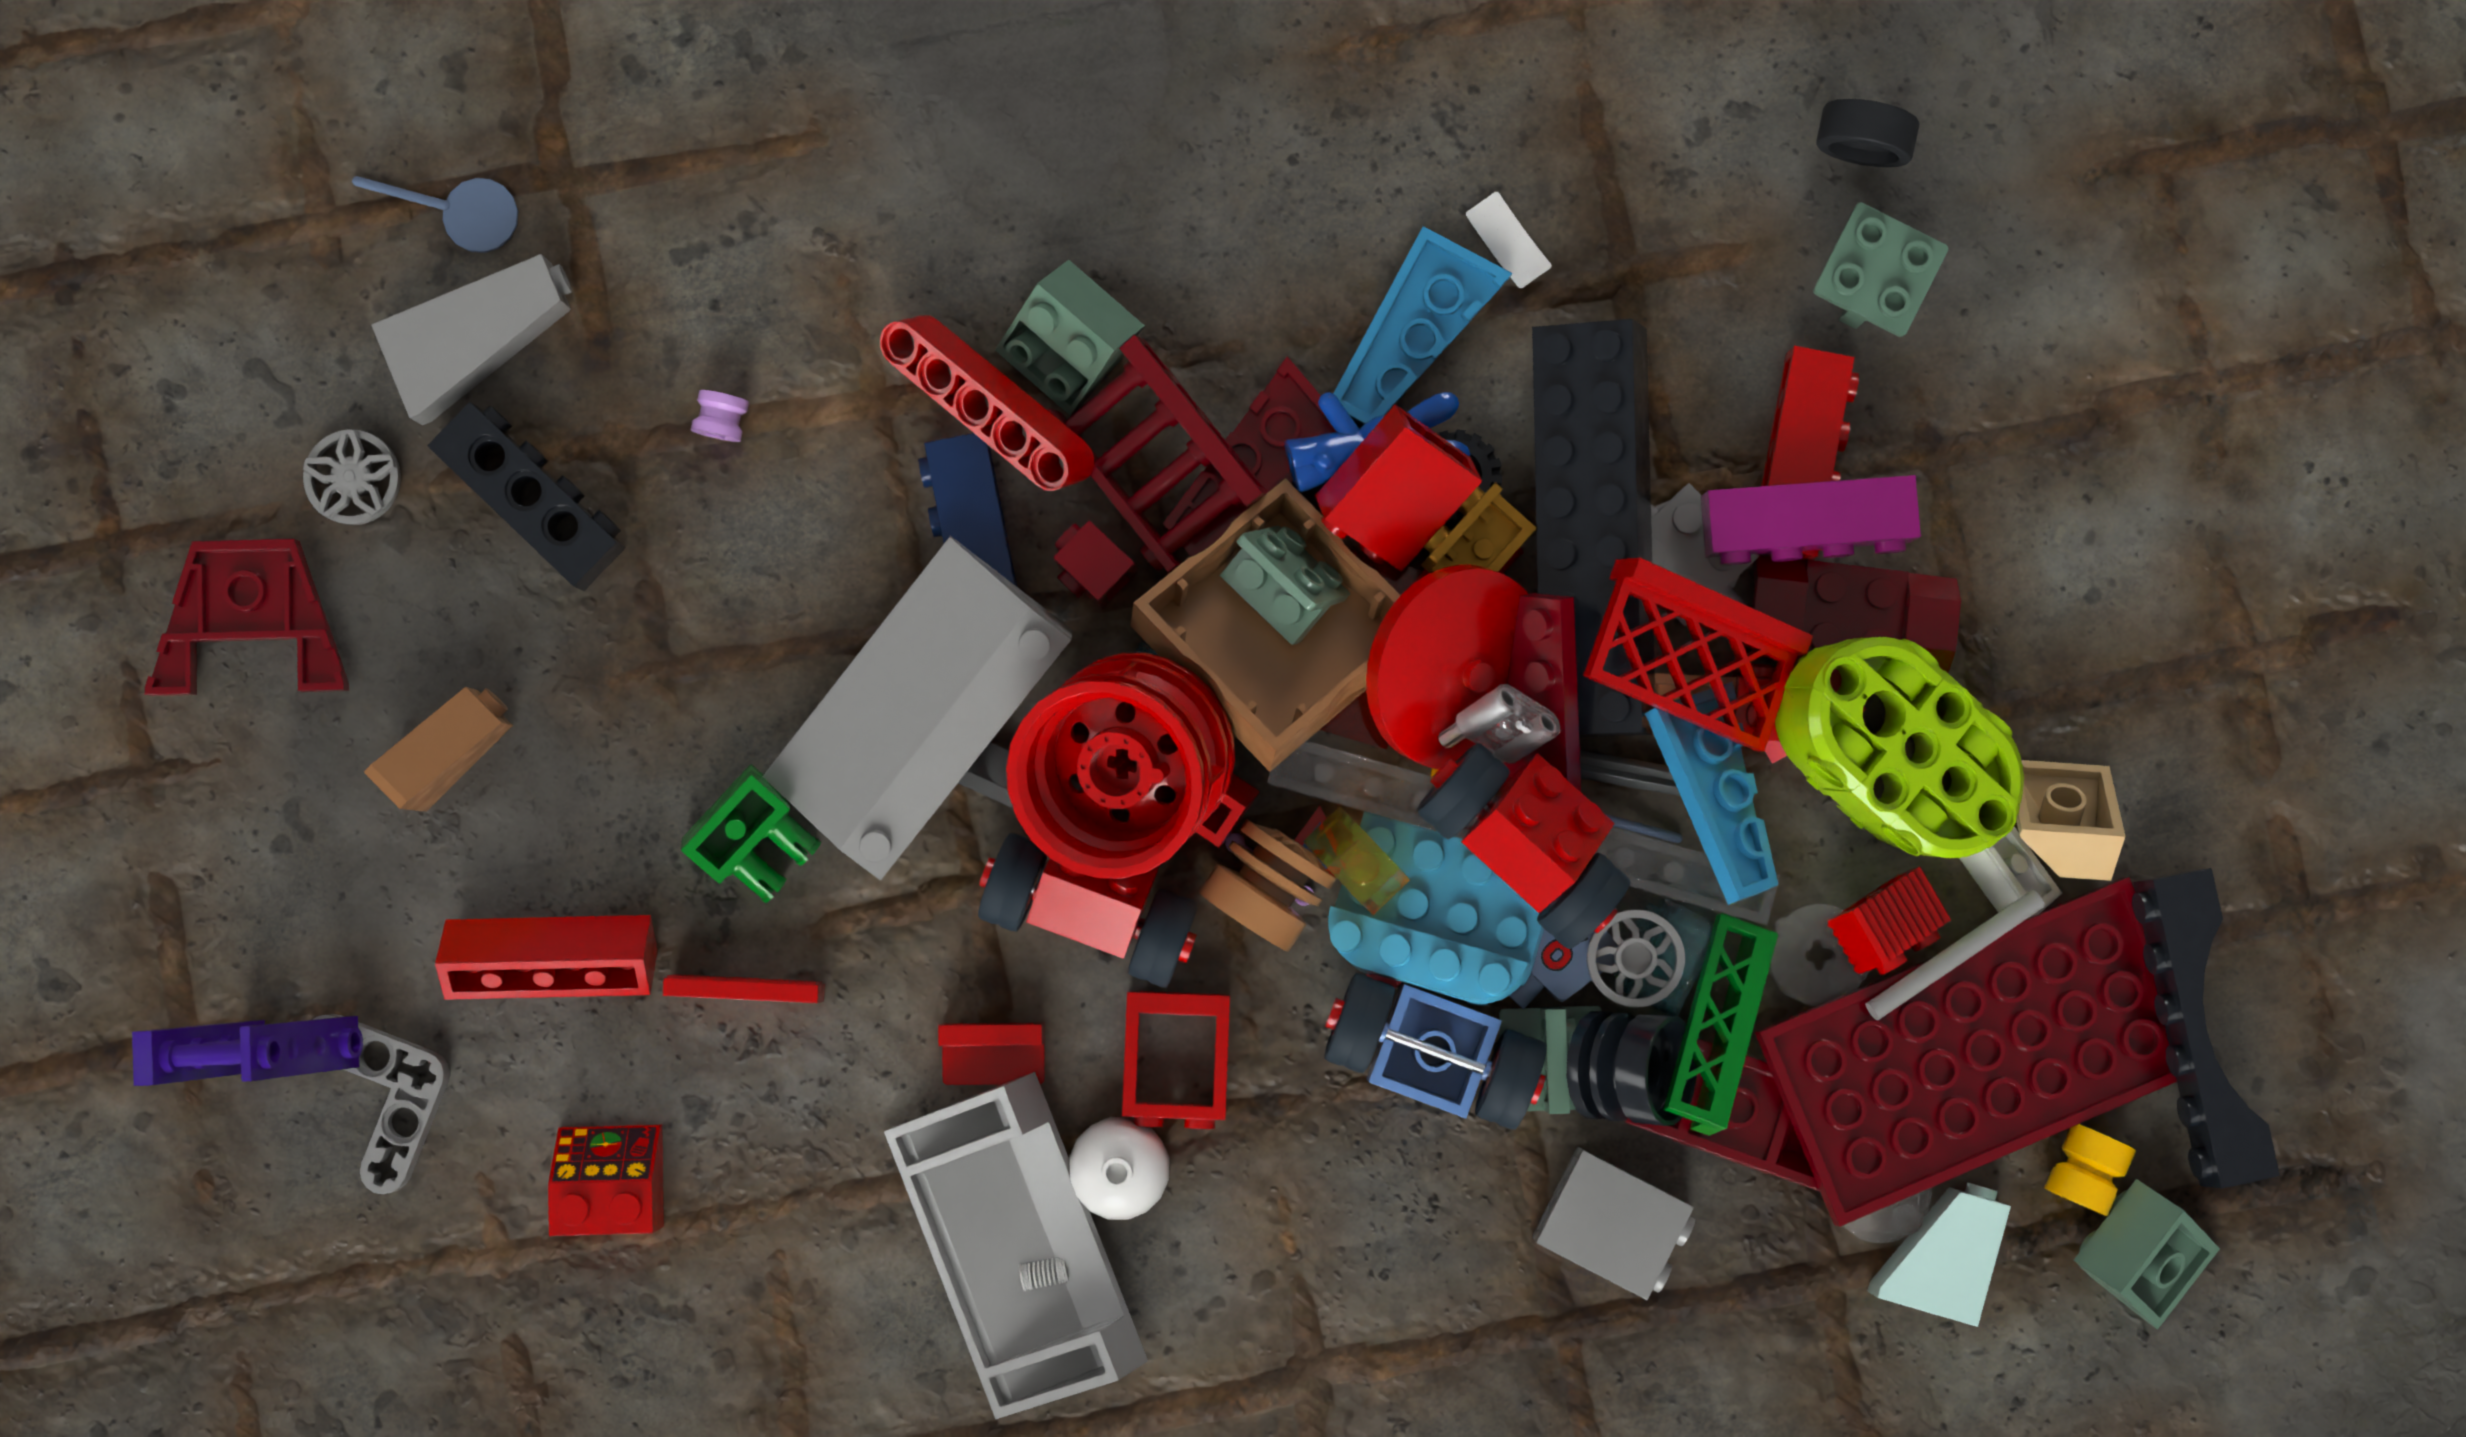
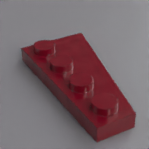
[1163,356,1336,557]
[1498,593,1582,793]

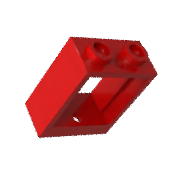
[1122,990,1230,1129]

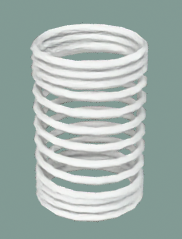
[1019,1258,1068,1291]

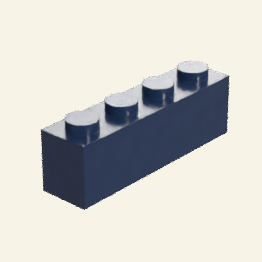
[918,433,1017,587]

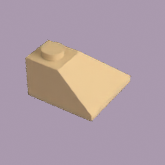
[2016,760,2126,881]

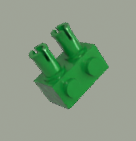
[681,764,821,903]

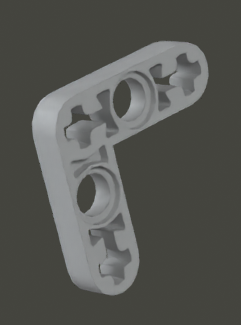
[313,1014,450,1194]

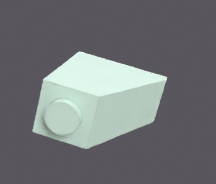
[1867,1182,2011,1327]

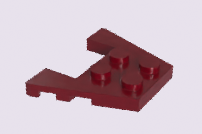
[145,539,349,696]

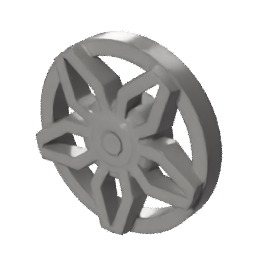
[303,429,401,525]
[1586,910,1685,1007]

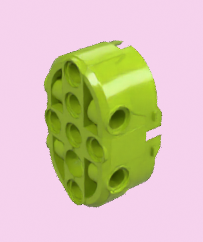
[1775,637,2024,858]

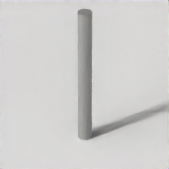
[1865,890,2045,1021]

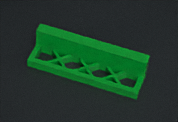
[1663,913,1778,1136]

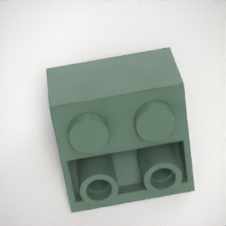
[995,259,1145,416]

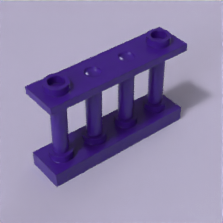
[132,1016,363,1086]

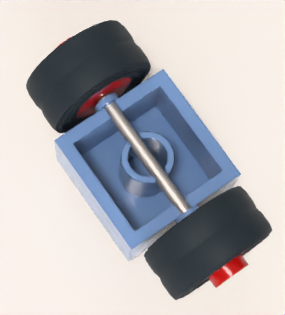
[1324,973,1546,1130]

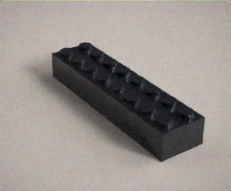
[1532,319,1655,737]

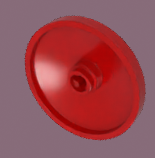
[1366,564,1528,769]

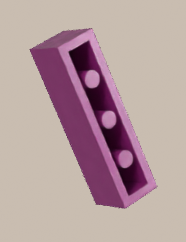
[1700,475,1921,565]

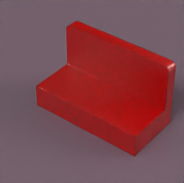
[938,1022,1045,1085]

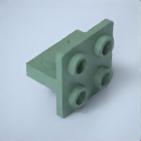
[1813,202,1948,337]
[1219,526,1350,645]
[1499,1005,1602,1114]

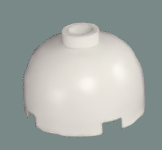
[1069,1117,1170,1220]

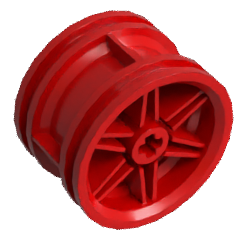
[1006,653,1235,879]

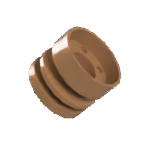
[1198,819,1337,952]

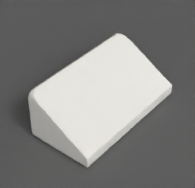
[1959,827,2062,918]

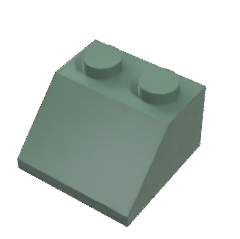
[2074,1179,2220,1330]

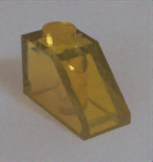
[1303,806,1410,915]

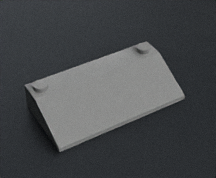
[762,536,1073,881]
[884,1072,1148,1419]

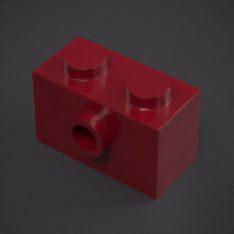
[1053,520,1138,610]

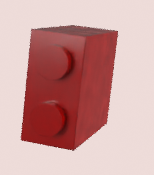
[1315,404,1482,572]

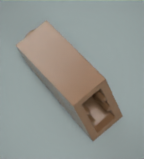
[364,687,513,812]

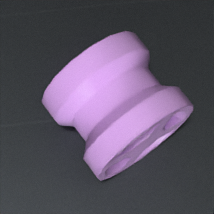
[691,390,749,442]

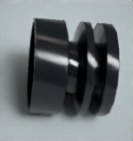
[1566,1011,1697,1126]

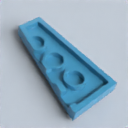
[1333,226,1512,425]
[1645,682,1778,905]

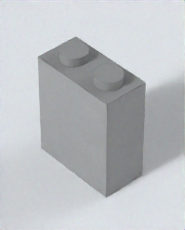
[1531,1146,1695,1300]

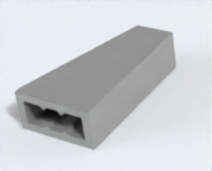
[371,254,572,426]

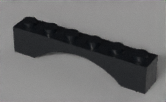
[2132,868,2280,1189]

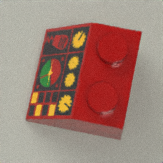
[548,1124,664,1236]

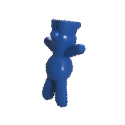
[1284,392,1470,492]

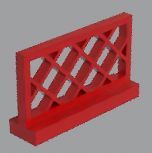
[1583,557,1813,752]

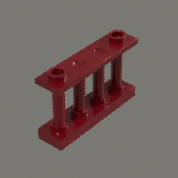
[1047,335,1268,572]

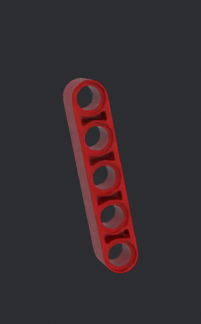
[880,315,1094,491]

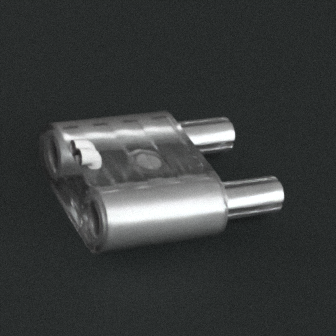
[1439,684,1560,764]

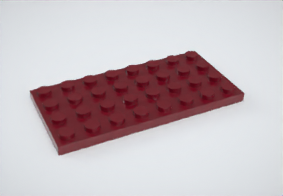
[1755,877,2177,1227]

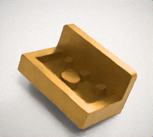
[1421,482,1536,573]

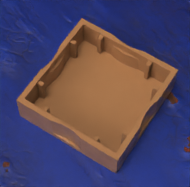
[1130,478,1401,772]

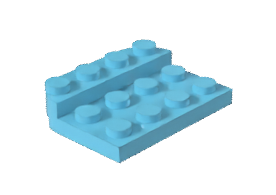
[1328,813,1544,1006]

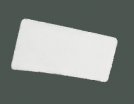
[1466,192,1552,288]

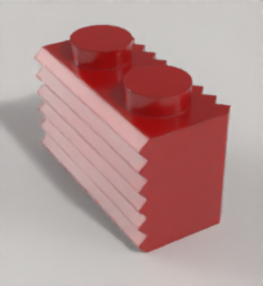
[1827,866,1951,975]

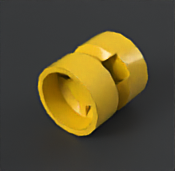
[2044,1124,2136,1217]

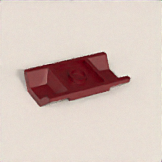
[1744,555,1961,673]
[1624,1039,1820,1191]

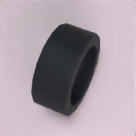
[1816,99,1920,167]

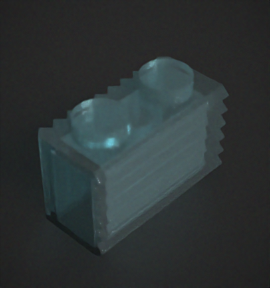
[1613,898,1714,1016]

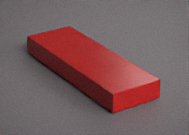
[663,974,825,1003]

